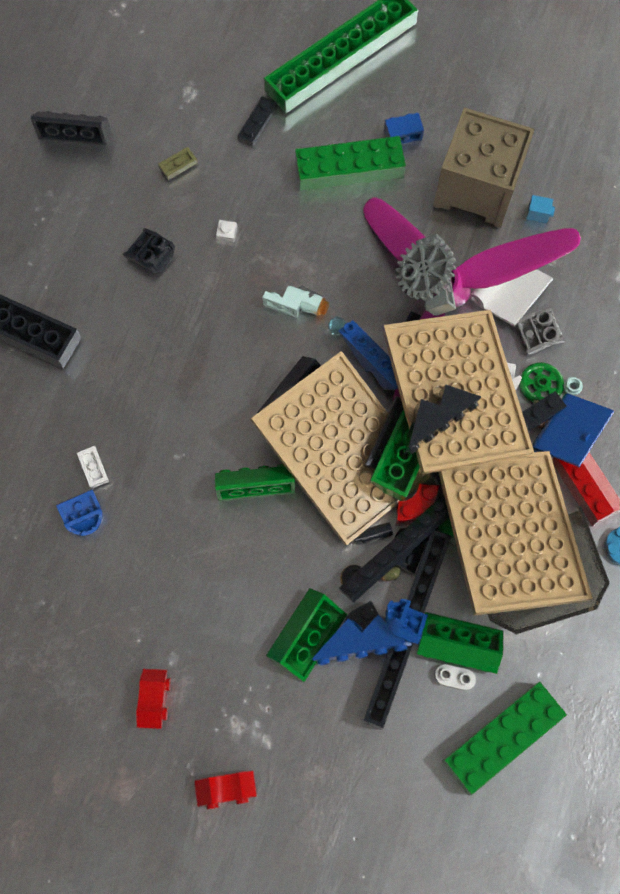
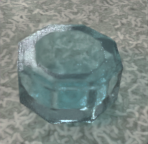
[328,316,346,336]

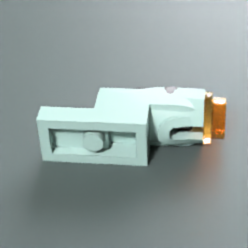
[263,285,330,318]

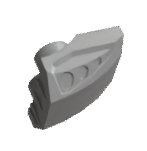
[516,308,565,354]

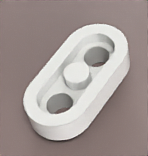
[435,664,476,691]

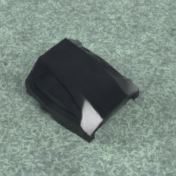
[123,228,175,273]

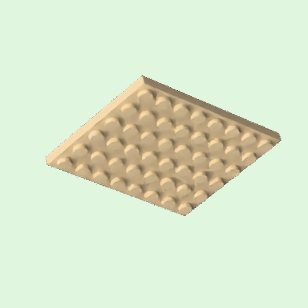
[382,310,534,474]
[250,351,431,545]
[438,451,593,616]

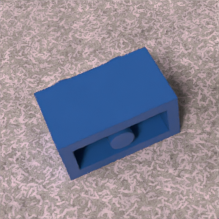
[384,113,424,145]

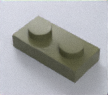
[158,147,198,180]

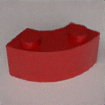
[395,484,439,526]
[136,669,171,729]
[194,771,257,810]

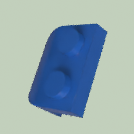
[56,489,102,536]
[385,599,427,644]

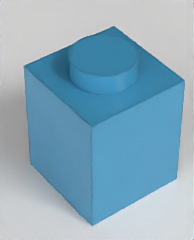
[526,195,555,223]

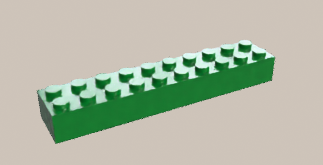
[264,0,418,113]

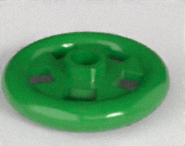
[520,362,564,403]

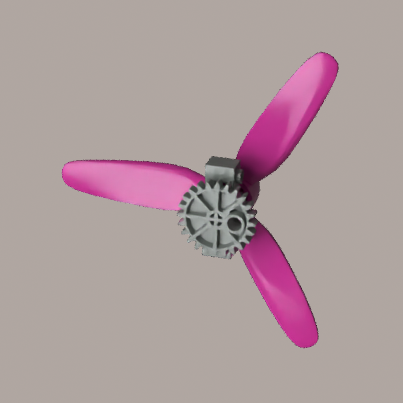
[363,197,581,401]

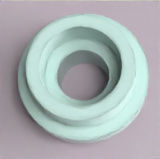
[564,377,583,396]

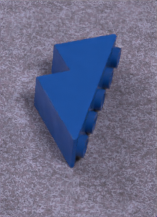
[338,320,398,390]
[312,615,412,665]

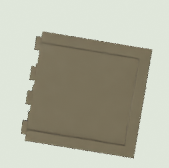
[433,107,535,228]

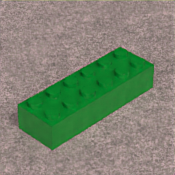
[295,136,406,191]
[442,682,567,795]

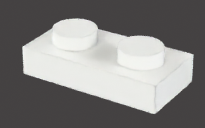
[77,446,109,489]

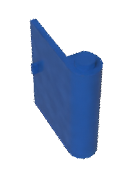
[532,394,614,467]

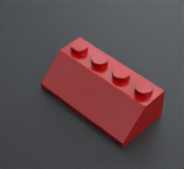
[552,452,620,526]

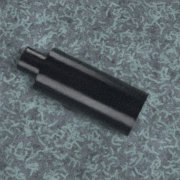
[354,522,393,544]

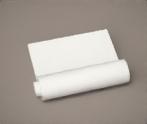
[469,269,553,326]

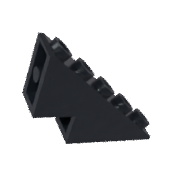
[403,384,481,455]

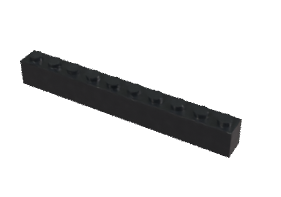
[363,530,451,730]

